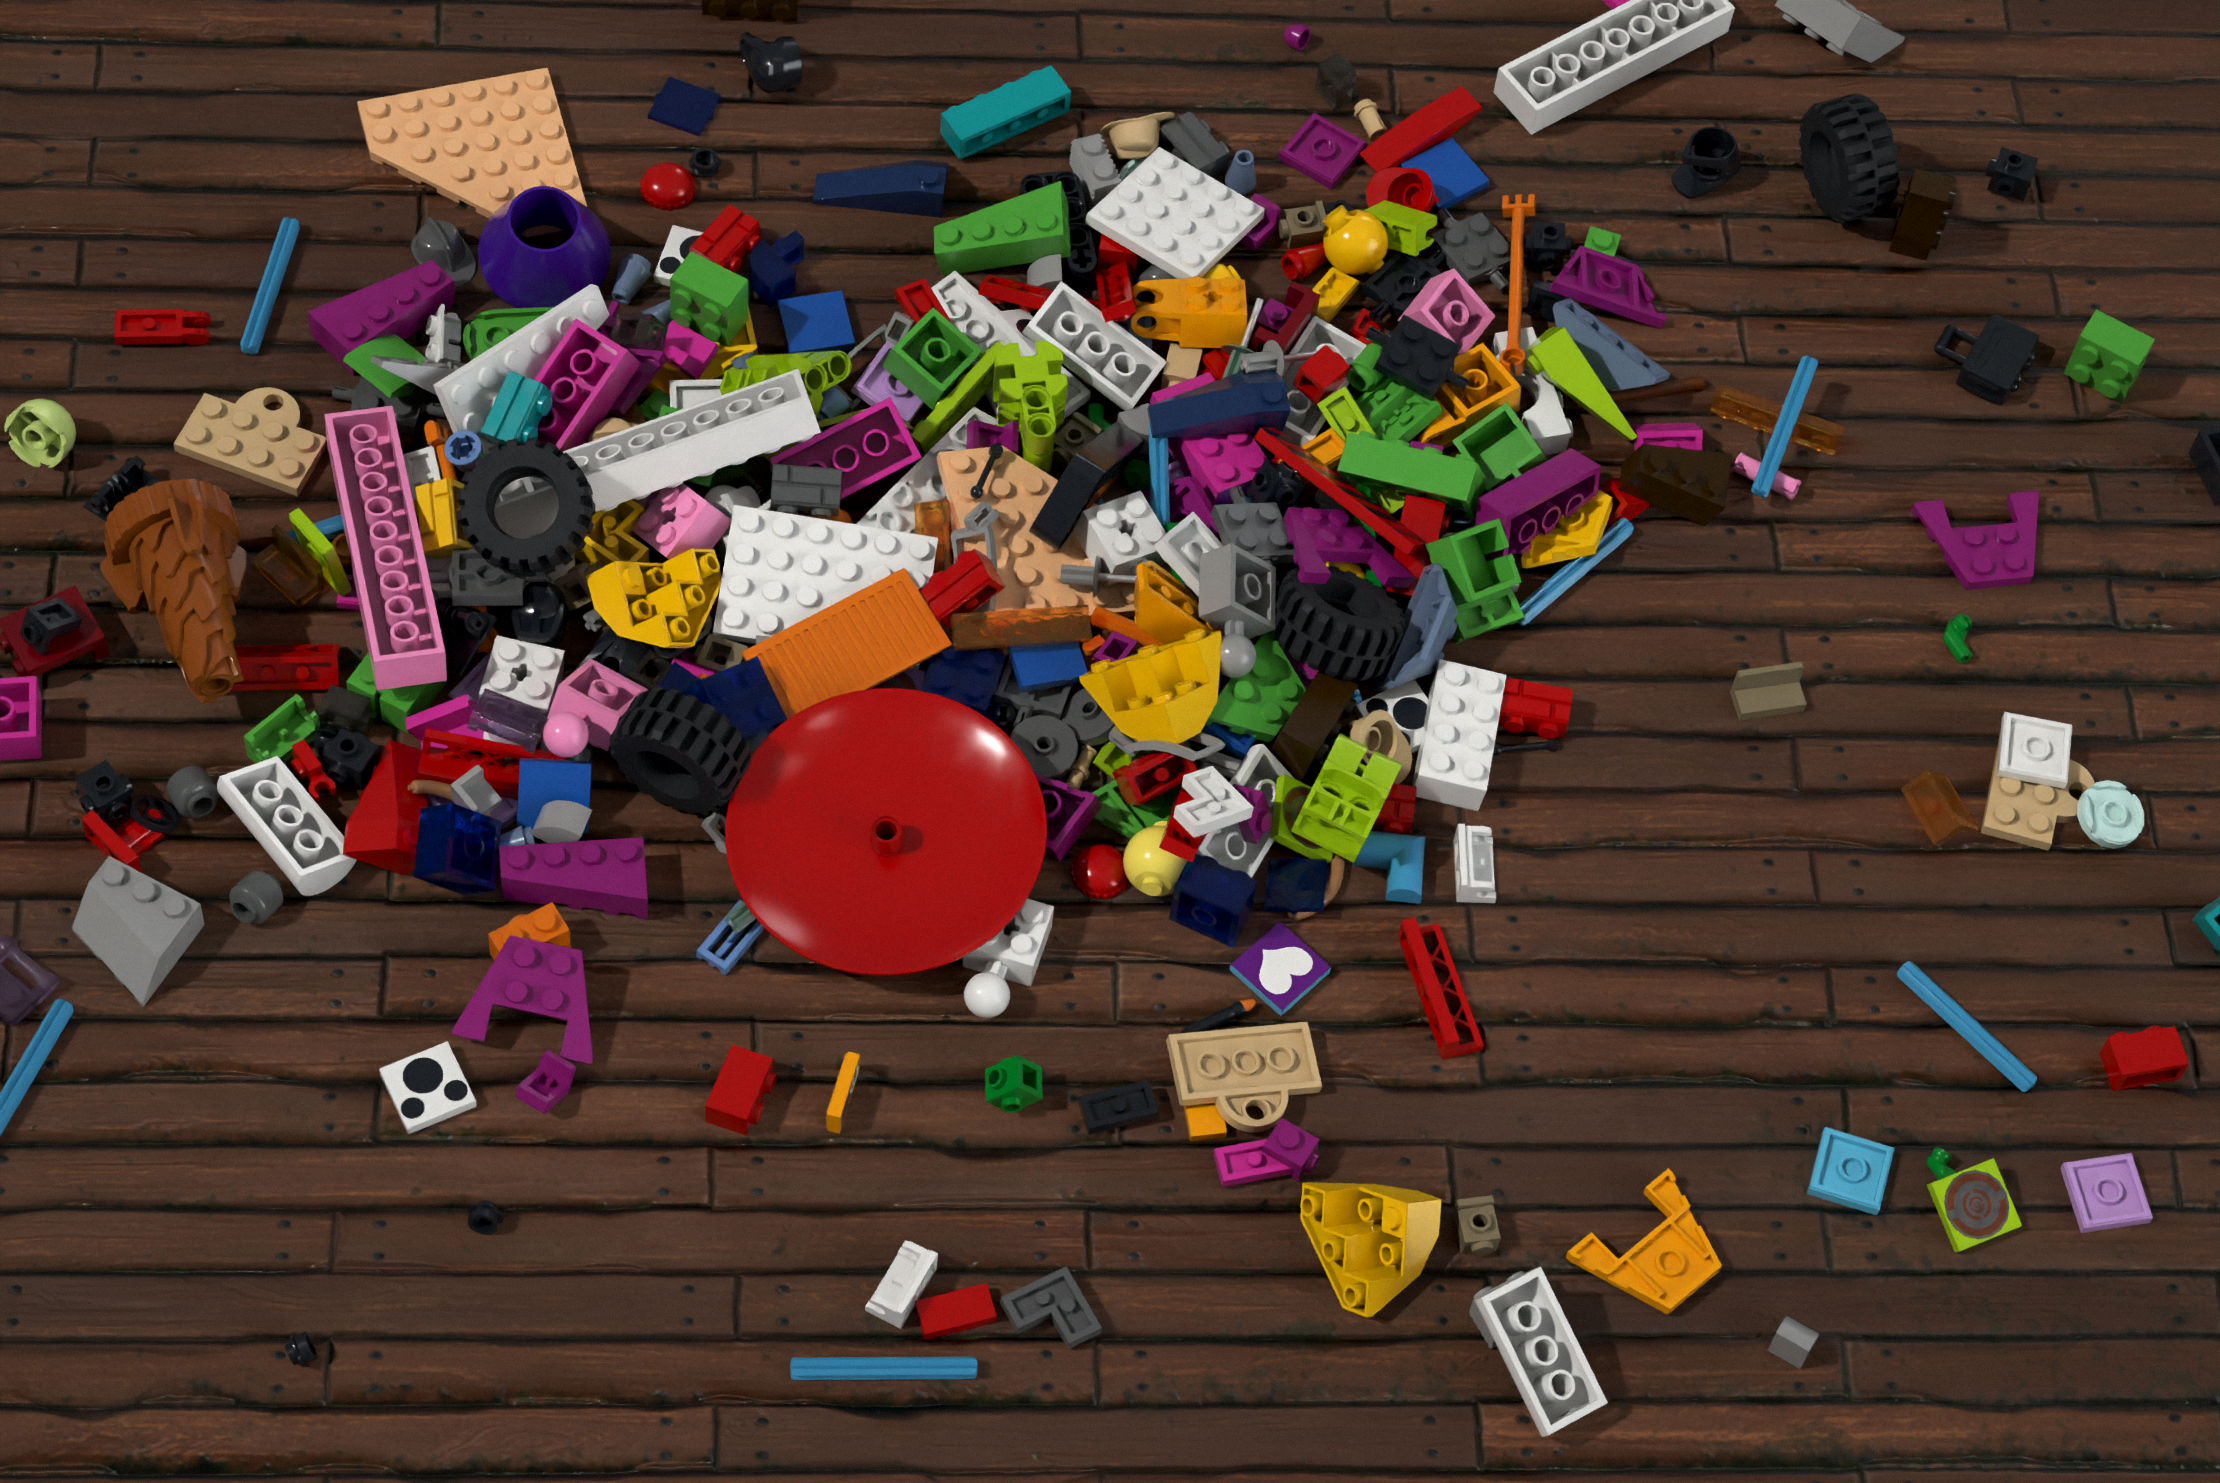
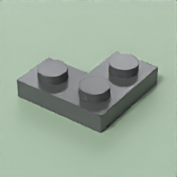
[1000,1266,1102,1349]

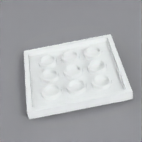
[1085,147,1265,279]

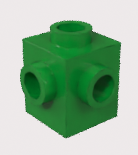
[985,1055,1043,1113]

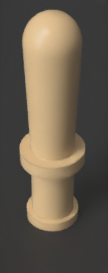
[1066,745,1098,790]

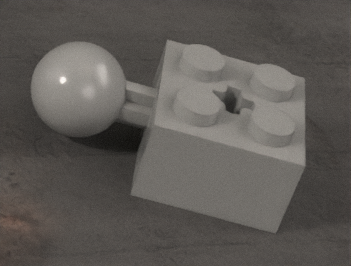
[1198,543,1276,678]

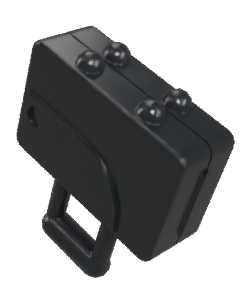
[1934,314,2039,405]

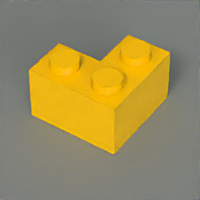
[575,499,650,566]

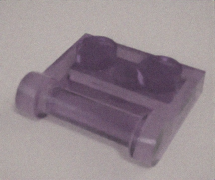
[467,688,549,754]
[0,934,60,1027]

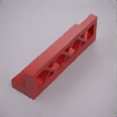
[230,643,341,691]
[416,728,566,800]
[1398,917,1484,1060]

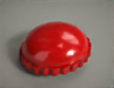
[640,162,696,211]
[1071,844,1129,900]

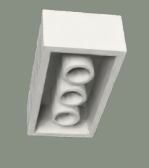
[1412,659,1506,811]

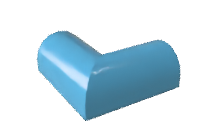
[1353,831,1426,904]

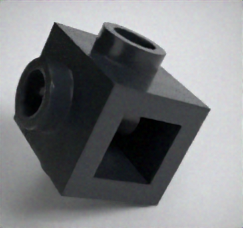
[1985,147,2038,201]
[1524,221,1571,272]
[1246,459,1305,517]
[322,728,380,790]
[75,760,134,823]

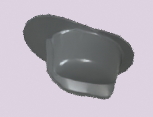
[411,217,476,287]

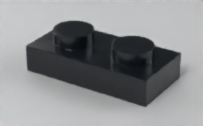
[1078,1080,1159,1135]

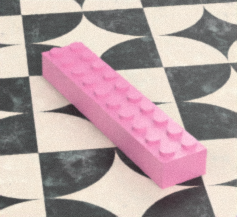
[324,406,447,690]

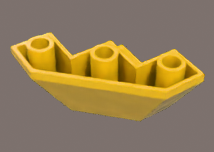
[586,548,722,648]
[1079,628,1222,744]
[1300,1182,1441,1318]

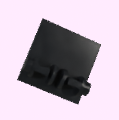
[83,456,161,521]
[435,599,498,676]

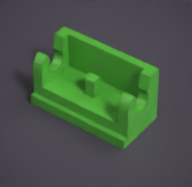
[1452,587,1525,644]
[243,694,321,765]

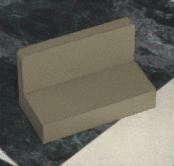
[1730,662,1807,721]

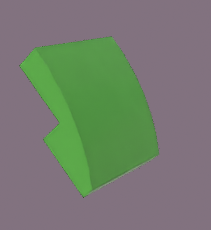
[343,334,428,398]
[1356,376,1443,442]

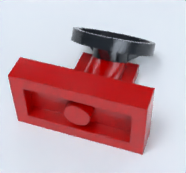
[81,795,180,873]

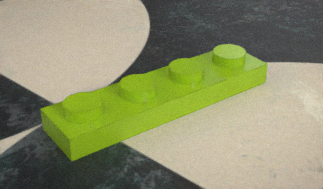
[911,341,1004,457]
[1317,386,1405,516]

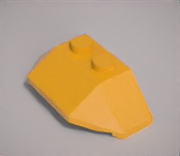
[1134,560,1225,645]

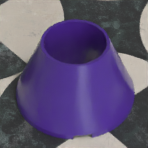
[478,186,611,308]

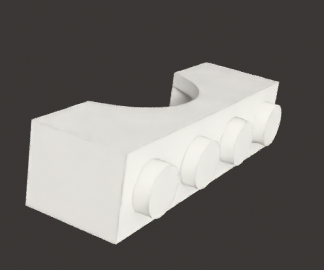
[1491,327,1573,455]

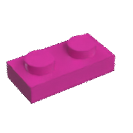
[1213,1139,1294,1187]

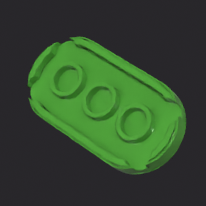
[463,307,554,360]

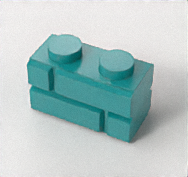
[480,371,553,446]

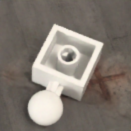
[1073,491,1167,587]
[479,635,565,761]
[963,899,1054,1018]

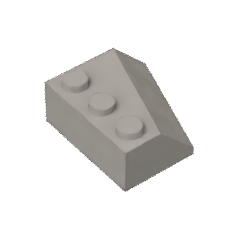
[1775,0,1905,63]
[72,856,205,1007]

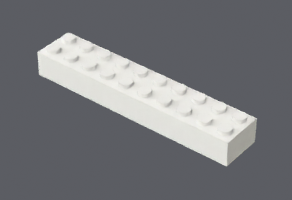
[494,369,821,539]

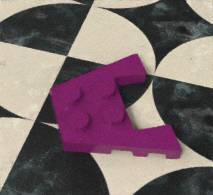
[1911,491,2039,590]
[1283,507,1414,588]
[451,935,593,1066]

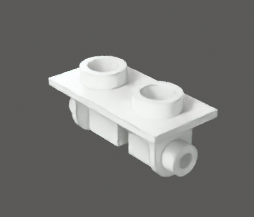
[425,304,461,365]

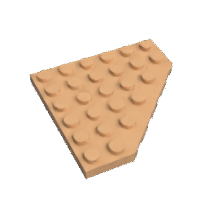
[357,67,587,237]
[936,446,1173,634]

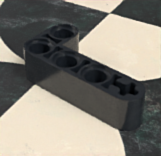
[1019,171,1097,292]

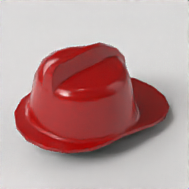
[1366,167,1439,213]

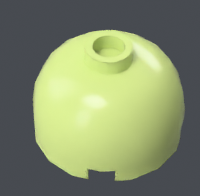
[4,398,76,468]

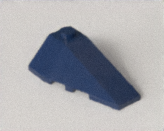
[813,159,949,218]
[1147,370,1291,438]

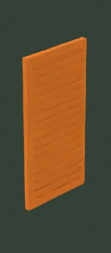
[741,568,952,723]

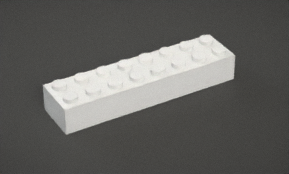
[1493,0,1735,135]

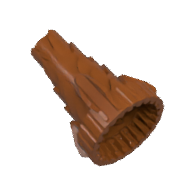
[100,479,247,703]

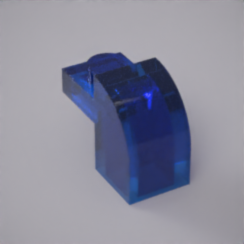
[750,231,804,308]

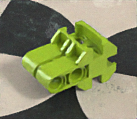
[992,340,1068,473]
[720,350,852,417]
[1291,733,1403,863]

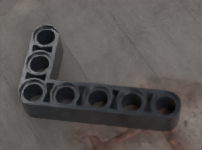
[1029,422,1145,551]

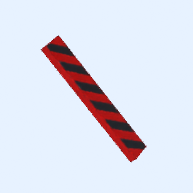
[1254,427,1427,555]

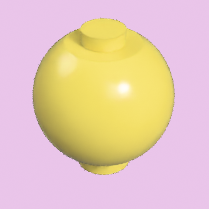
[1123,821,1194,896]

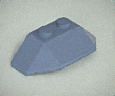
[1553,298,1671,392]
[1373,563,1458,693]

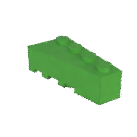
[934,181,1071,276]
[1337,431,1487,520]

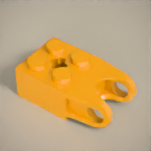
[1130,276,1247,348]
[1418,343,1521,449]

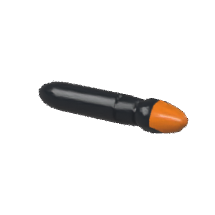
[1179,999,1256,1034]

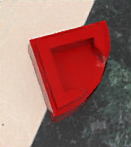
[1349,308,1381,339]

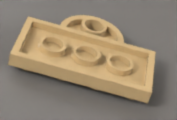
[174,387,327,497]
[1981,730,2095,851]
[1166,1022,1322,1133]

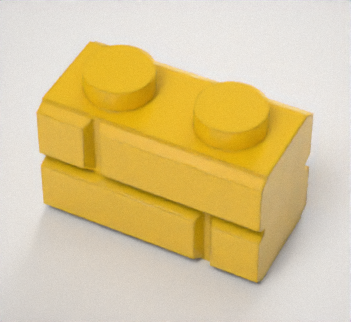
[413,478,472,559]

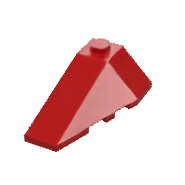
[342,739,430,876]

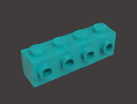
[940,65,1071,160]

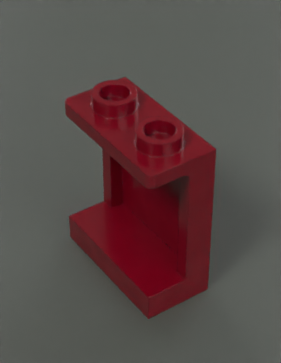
[1251,282,1320,355]
[0,585,109,677]

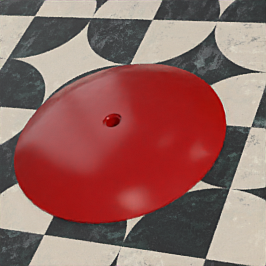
[725,688,1047,976]

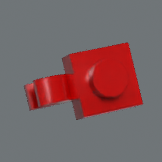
[290,739,337,805]

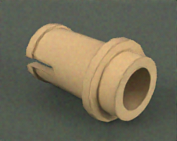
[1354,99,1388,141]

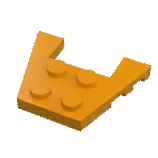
[1566,1168,1722,1315]

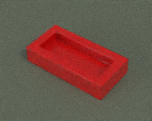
[914,1283,997,1340]

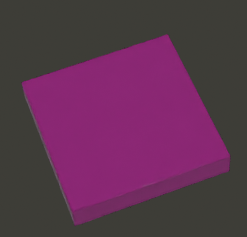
[1278,113,1367,190]

